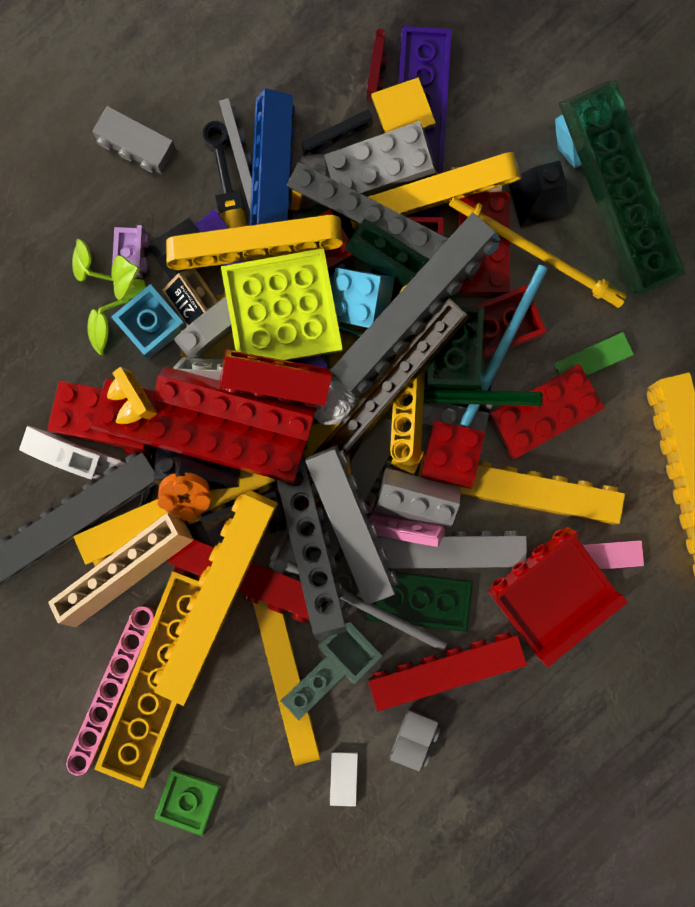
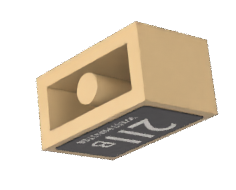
[162,268,218,326]

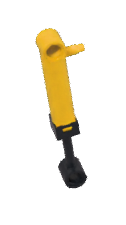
[203,121,254,302]

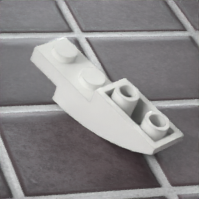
[19,426,125,480]

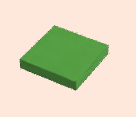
[154,768,221,836]

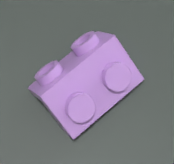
[111,225,149,279]

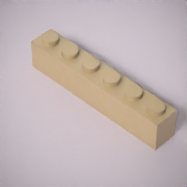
[48,513,194,627]

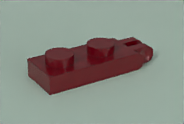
[366,29,388,100]

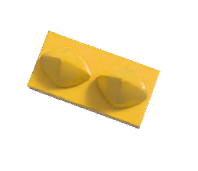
[107,367,157,424]

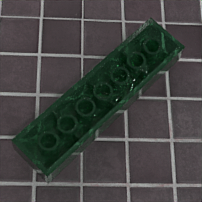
[558,80,686,295]

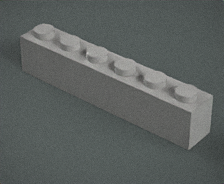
[305,445,398,605]
[376,531,527,569]

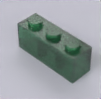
[344,218,429,287]

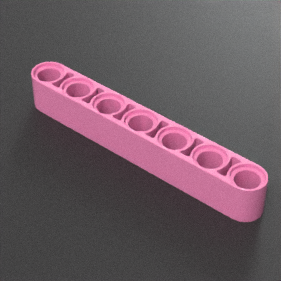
[66,606,156,776]

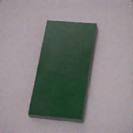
[365,572,473,632]

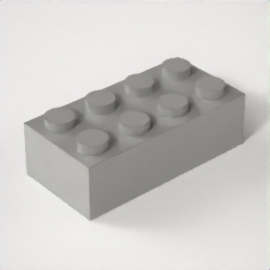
[324,121,438,197]

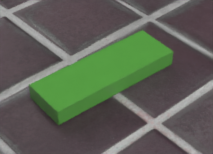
[554,332,634,376]

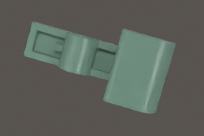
[280,622,382,720]

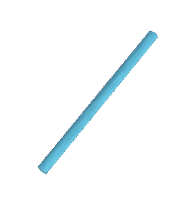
[459,265,548,428]

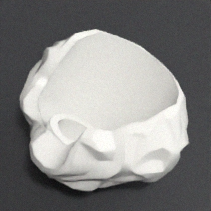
[314,376,360,425]

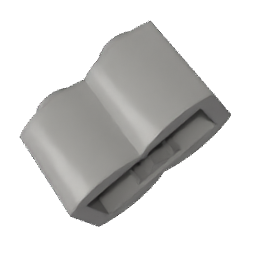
[389,709,441,771]

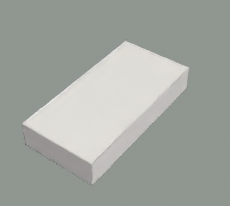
[330,752,358,806]

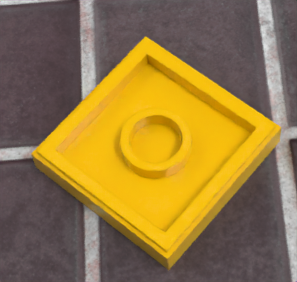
[371,77,436,133]

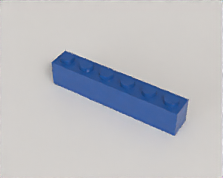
[250,88,295,226]

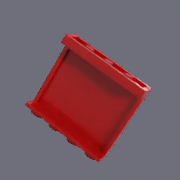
[487,527,628,668]

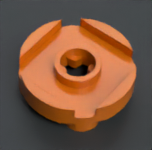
[158,473,211,521]

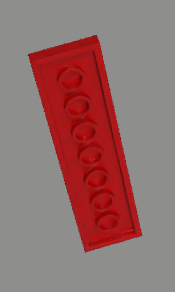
[90,378,307,484]

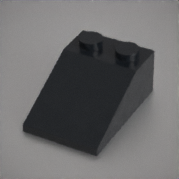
[154,447,240,490]

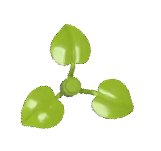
[72,239,146,355]

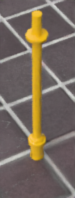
[449,197,626,308]

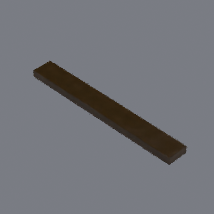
[312,298,470,456]

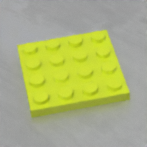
[221,248,343,361]

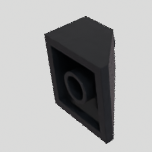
[509,160,569,228]

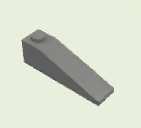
[174,296,232,359]

